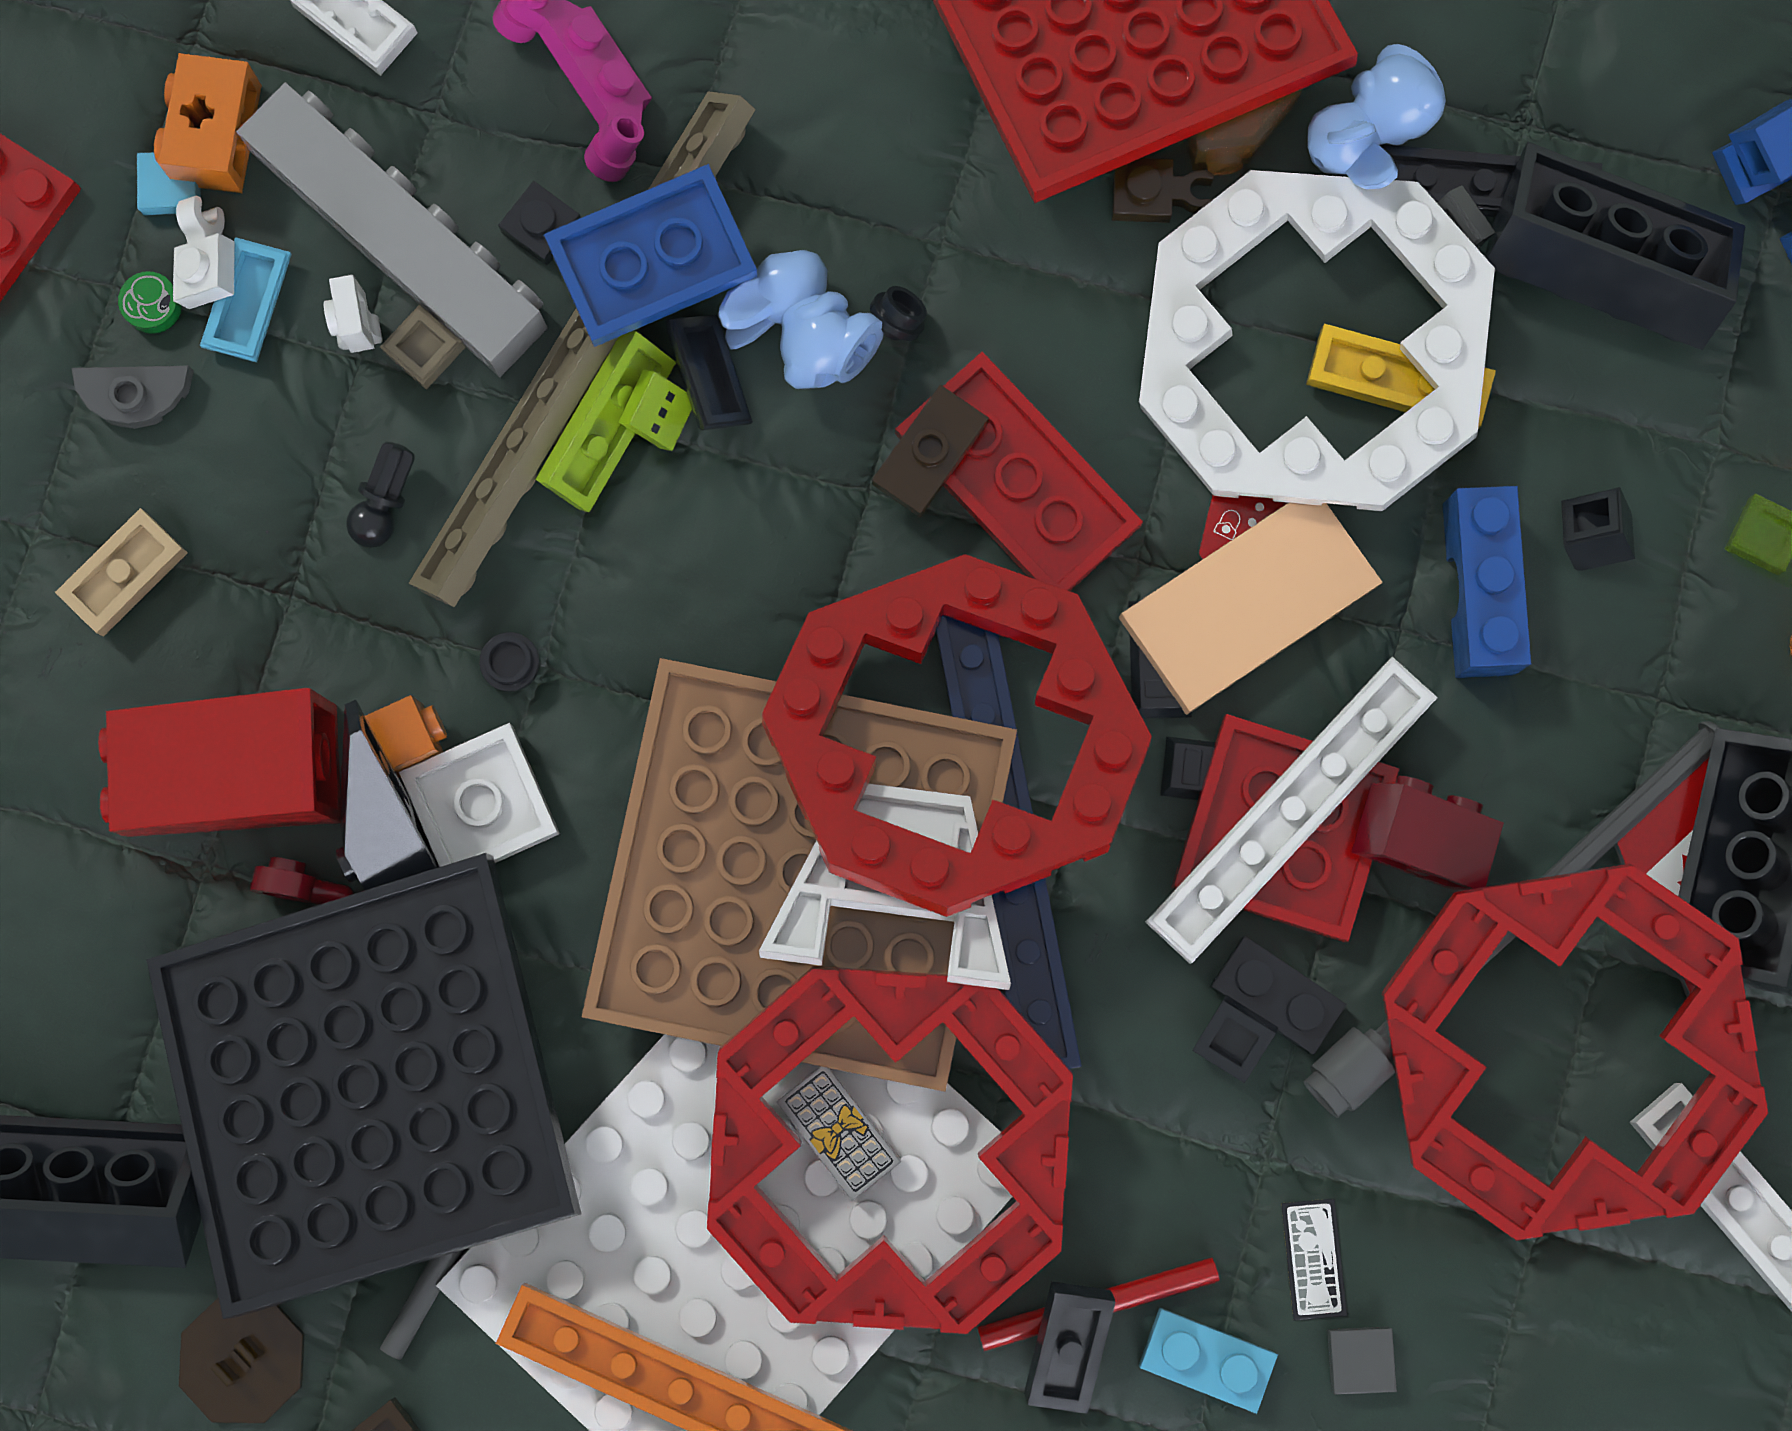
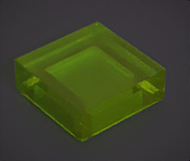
[1725,493,1792,575]

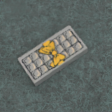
[776,1066,901,1201]

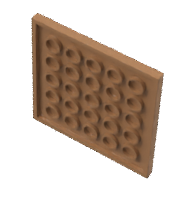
[582,658,1017,1092]

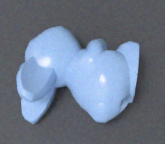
[1308,44,1446,190]
[719,250,884,389]

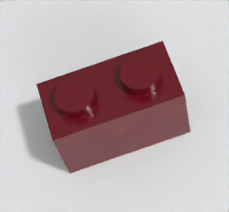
[1351,776,1504,891]

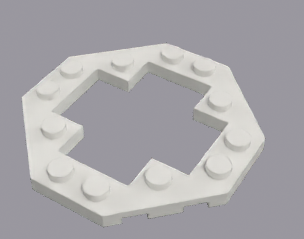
[1139,170,1495,511]

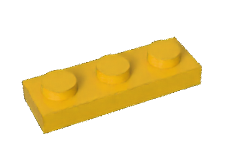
[1306,324,1496,429]

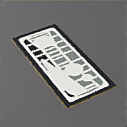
[1281,1199,1347,1320]

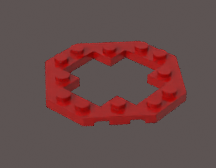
[762,554,1152,917]
[1382,864,1768,1241]
[707,966,1073,1334]

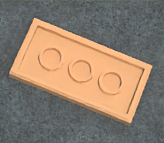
[1119,503,1383,715]

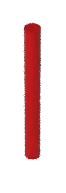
[977,1257,1220,1351]

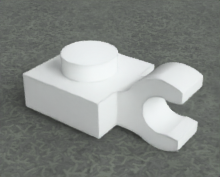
[173,195,235,309]
[324,275,383,353]

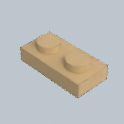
[55,508,188,637]

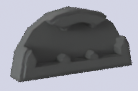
[71,365,194,429]

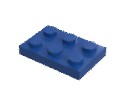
[544,164,758,347]

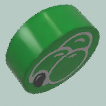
[118,271,182,334]

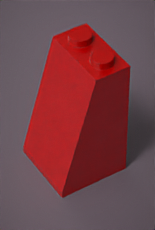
[98,688,340,837]

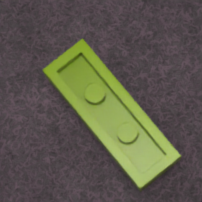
[535,331,676,513]

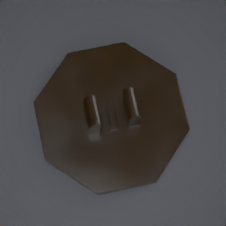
[179,1298,305,1423]

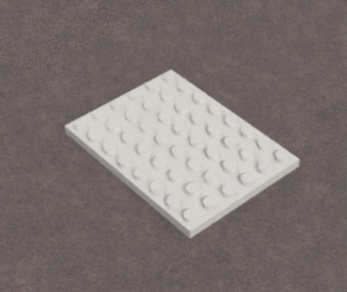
[436,1034,1013,1431]

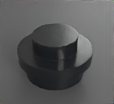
[870,286,927,341]
[479,632,540,692]

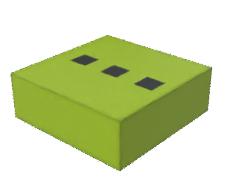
[618,370,692,451]

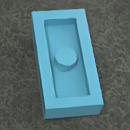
[1138,1307,1278,1414]

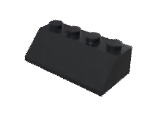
[1485,142,1745,350]
[1678,728,1792,996]
[0,1115,201,1268]

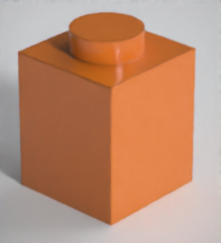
[365,695,447,778]

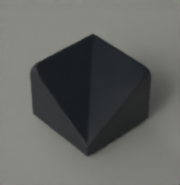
[1561,487,1635,571]

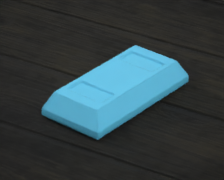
[200,237,292,363]

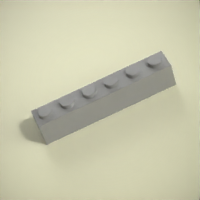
[236,82,548,378]

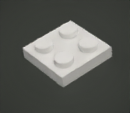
[399,723,560,867]

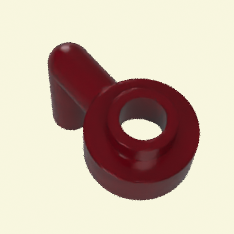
[250,857,354,905]

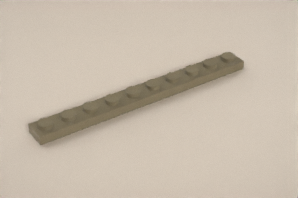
[409,91,756,607]

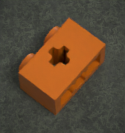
[154,53,262,193]

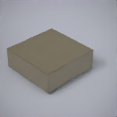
[380,304,466,390]

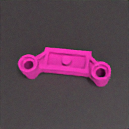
[493,0,652,182]

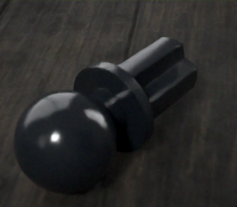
[346,442,415,548]

